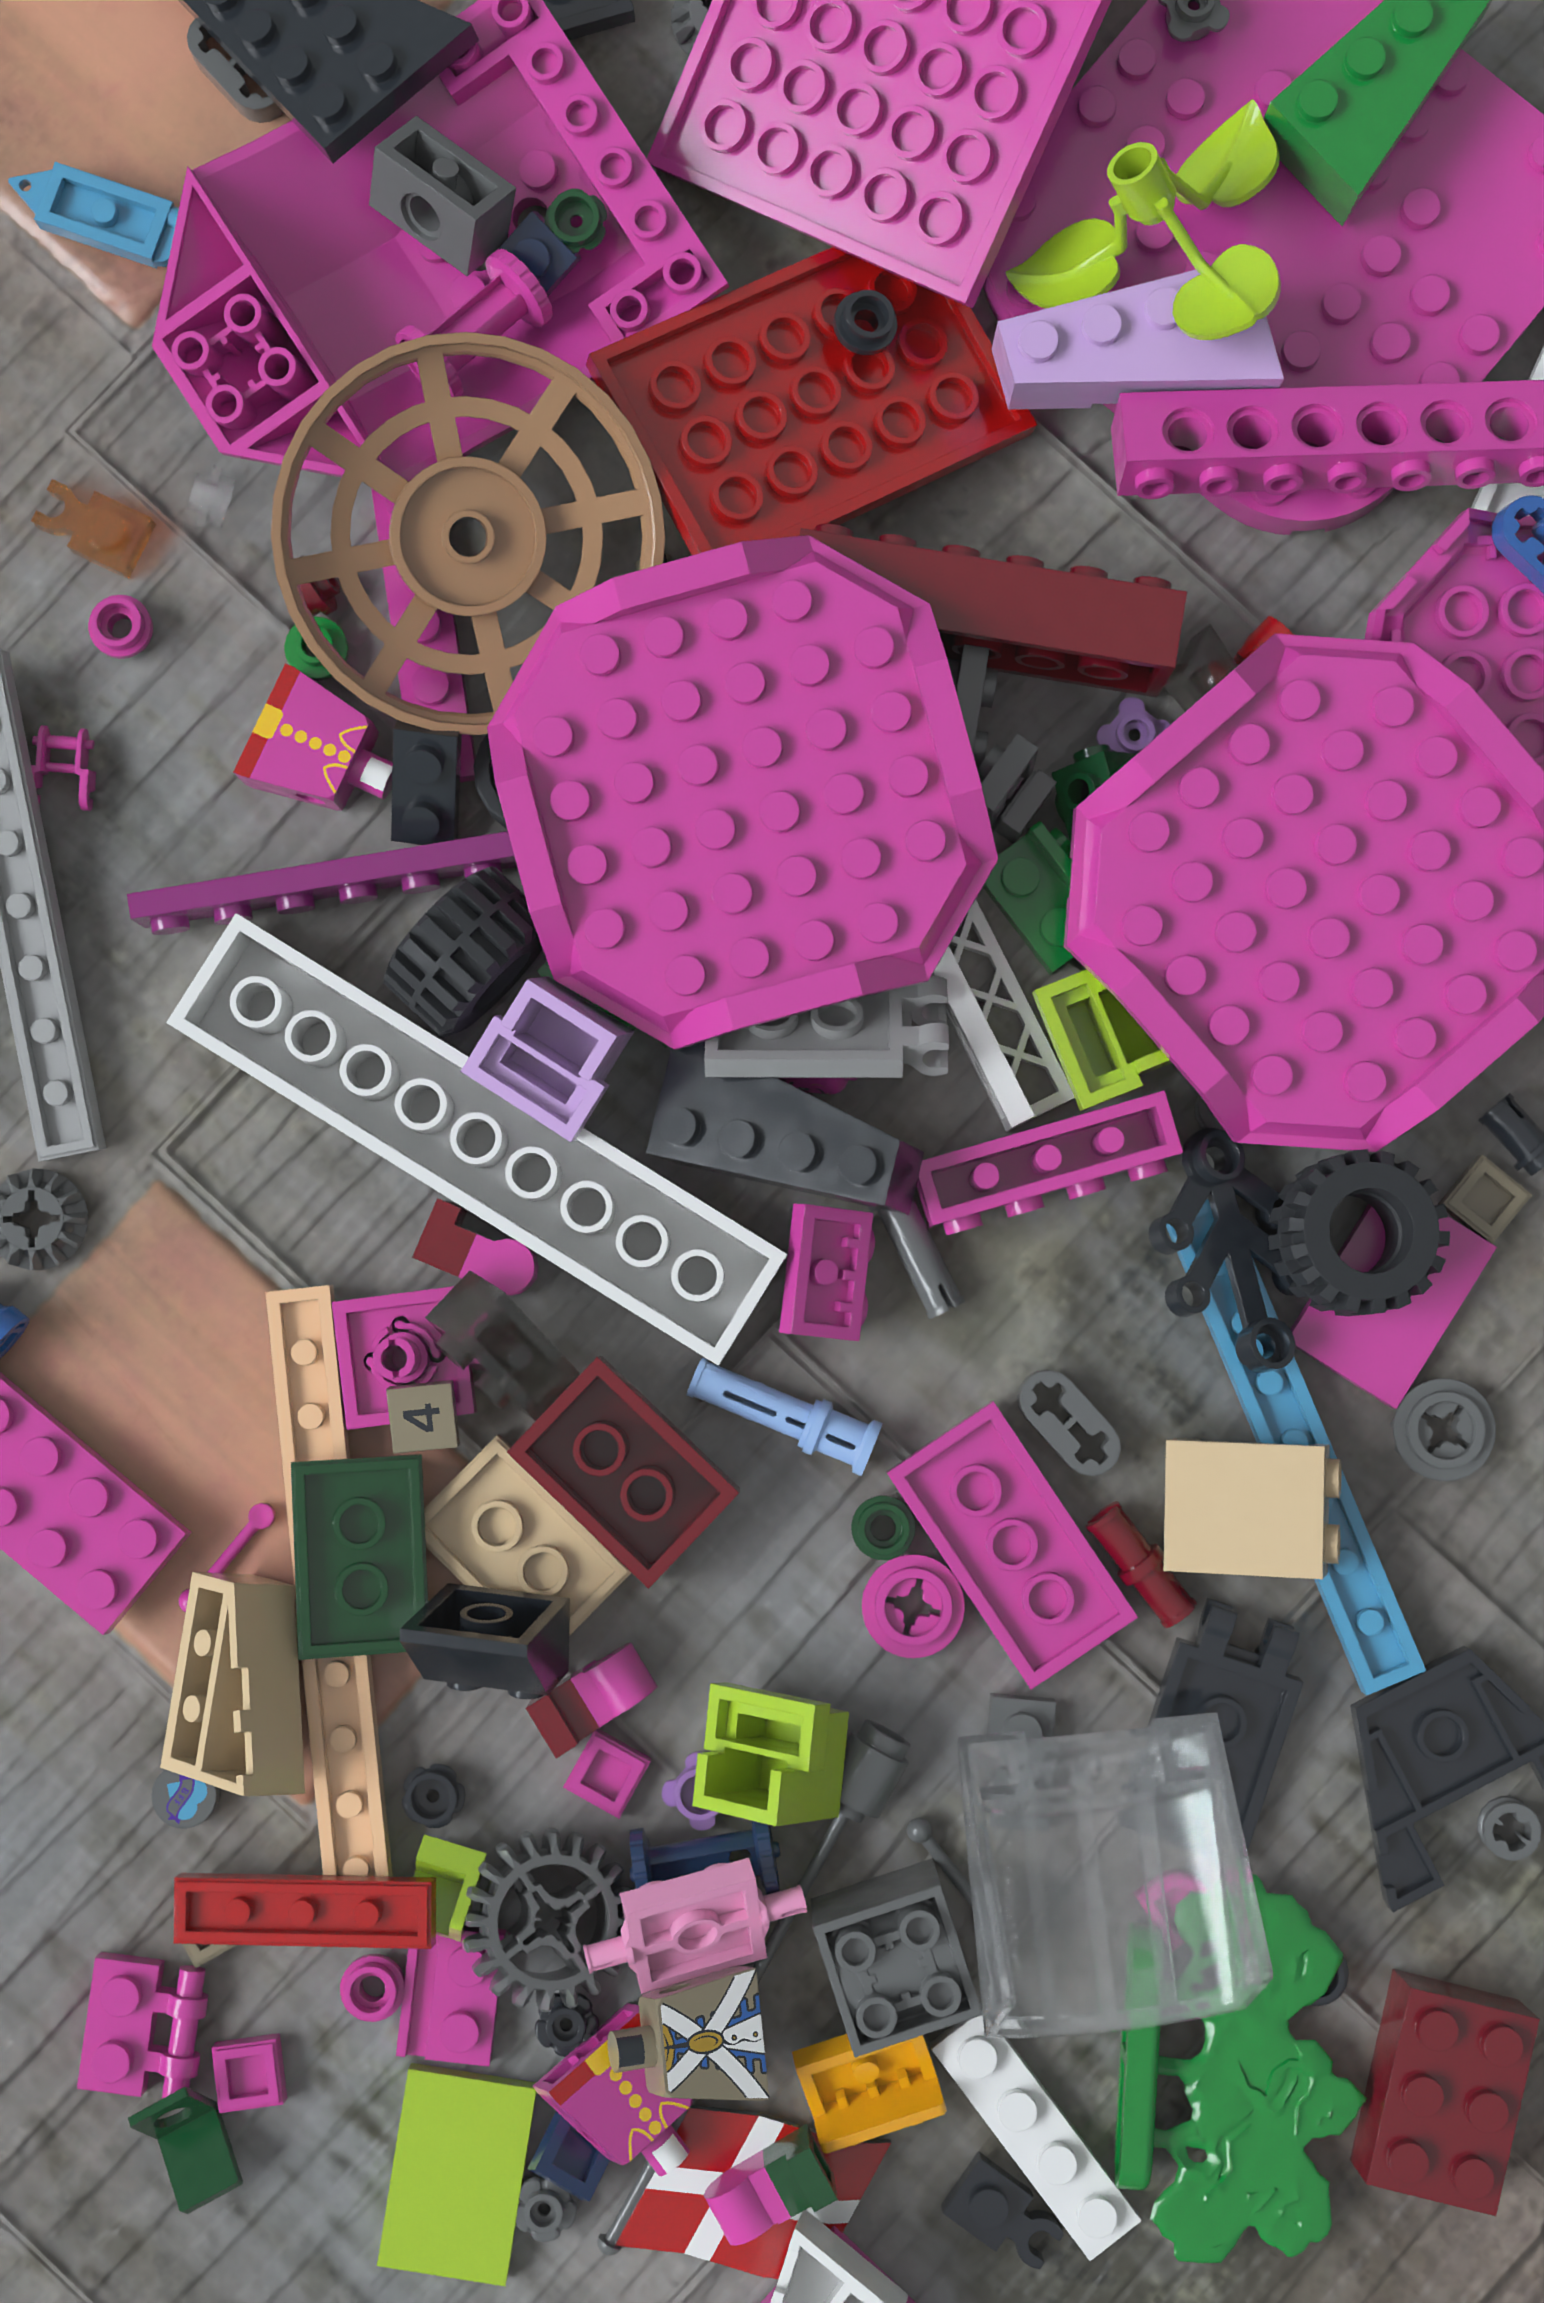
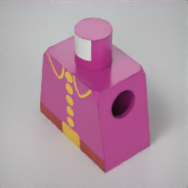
[233,663,393,811]
[533,2003,693,2176]

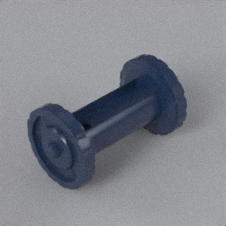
[629,1821,781,1895]

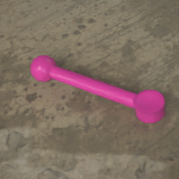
[178,1503,276,1613]

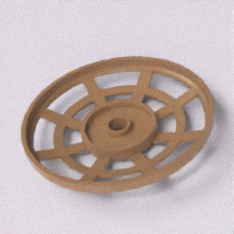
[271,332,665,735]

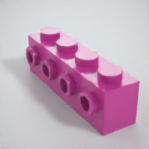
[916,1090,1183,1236]

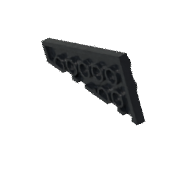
[178,0,479,164]

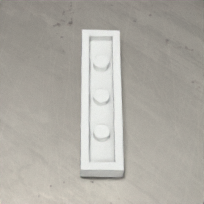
[930,2003,1142,2261]

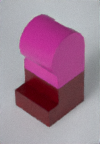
[412,1198,539,1295]
[525,1642,658,1759]

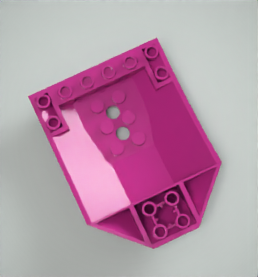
[152,0,730,482]

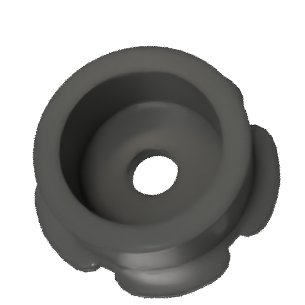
[516,2176,577,2242]

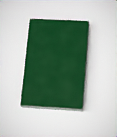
[291,1454,428,1660]

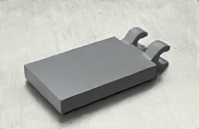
[704,976,949,1078]

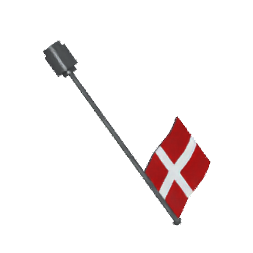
[597,1719,911,2279]

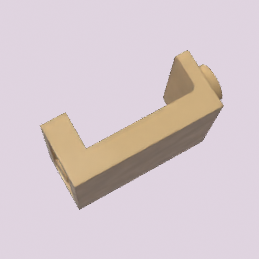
[1164,1438,1342,1579]

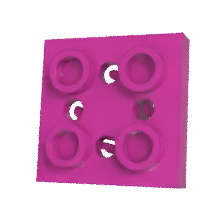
[332,1286,477,1430]

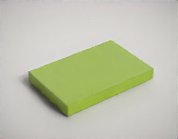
[377,2063,537,2287]

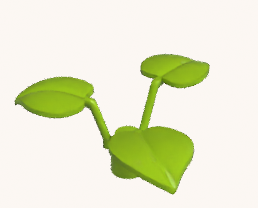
[1006,99,1281,340]

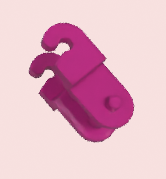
[31,725,96,811]

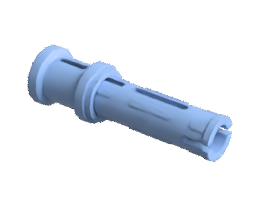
[687,1358,883,1476]

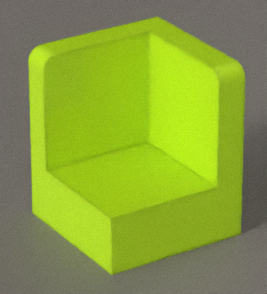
[414,1834,487,1942]

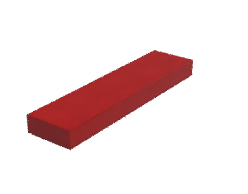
[174,1873,436,1949]

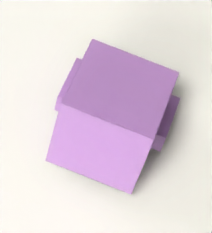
[461,976,635,1142]

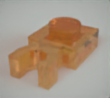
[31,479,156,580]

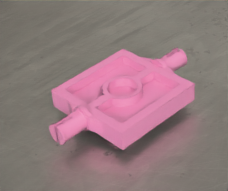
[583,1858,807,1994]

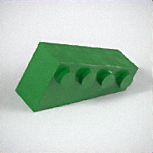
[1264,0,1492,227]

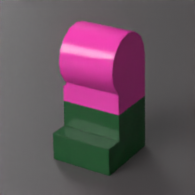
[704,2124,838,2246]

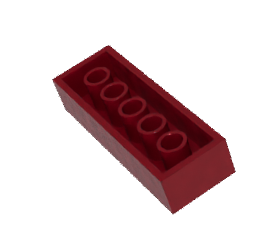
[800,524,1187,698]

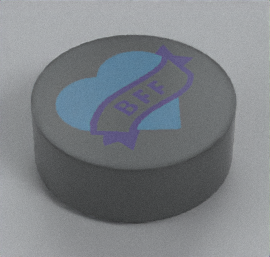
[151,1770,221,1829]

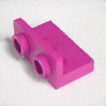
[779,1204,875,1341]

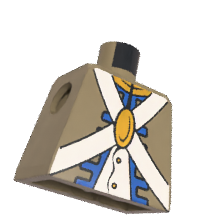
[607,1966,769,2101]

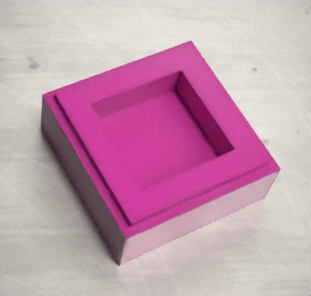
[563,1729,652,1819]
[211,2033,288,2113]

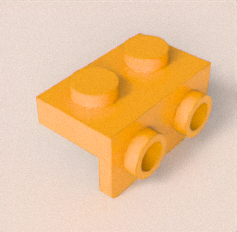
[792,2033,947,2153]

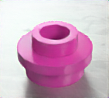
[88,595,153,659]
[340,1954,405,2022]

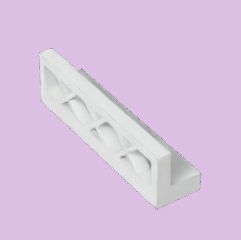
[932,900,1075,1132]

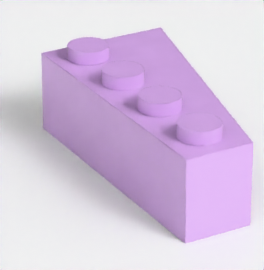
[991,270,1284,409]

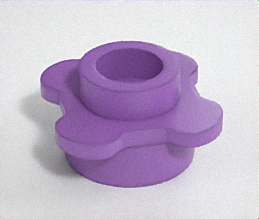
[1096,697,1170,754]
[662,1751,719,1831]

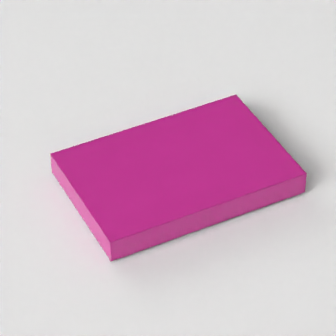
[1290,1204,1497,1409]

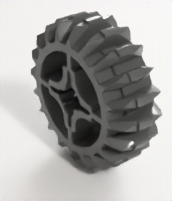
[461,1827,633,2012]

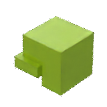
[1032,969,1172,1112]
[692,1682,849,1826]

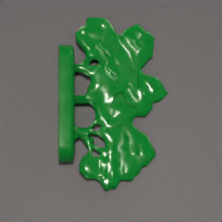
[1114,1868,1367,2263]

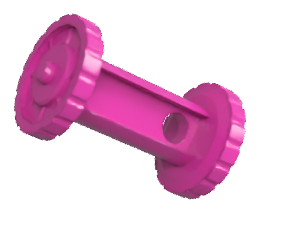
[395,249,553,397]

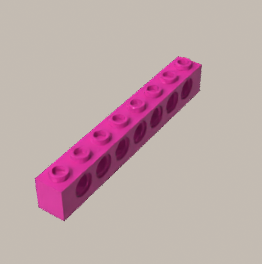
[1111,380,1544,499]

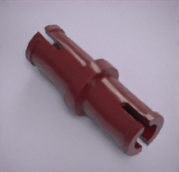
[1085,1501,1197,1628]

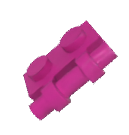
[77,1952,208,2099]

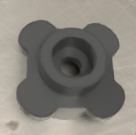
[1158,0,1230,42]

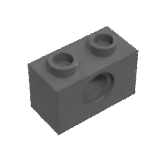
[369,116,516,276]

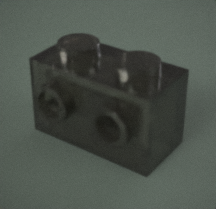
[425,1271,580,1421]

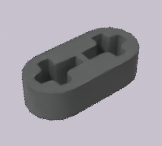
[187,19,283,123]
[1017,1370,1121,1476]

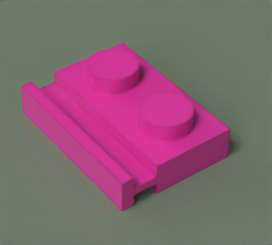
[396,1926,507,2067]

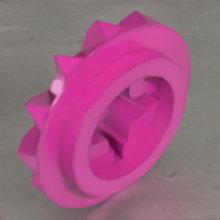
[862,1554,965,1658]

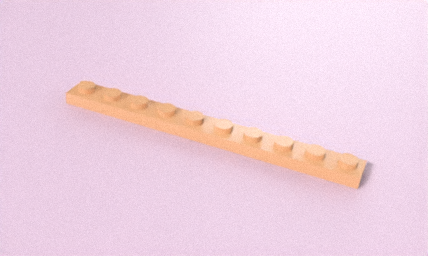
[265,1285,393,1877]

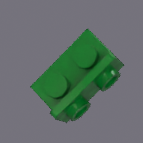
[983,821,1074,975]

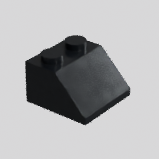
[400,1583,570,1699]

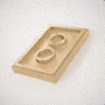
[424,1435,631,1636]

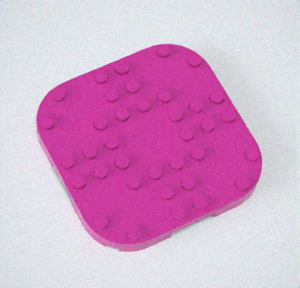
[983,0,1544,535]

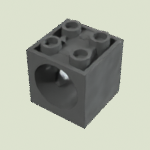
[811,1858,983,2057]

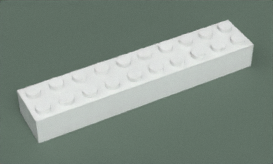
[166,913,787,1366]

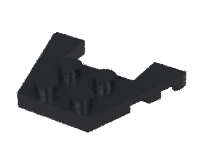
[1350,1646,1544,1913]

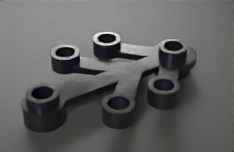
[1149,1128,1295,1373]

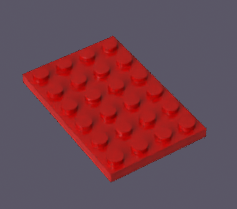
[586,247,1038,555]

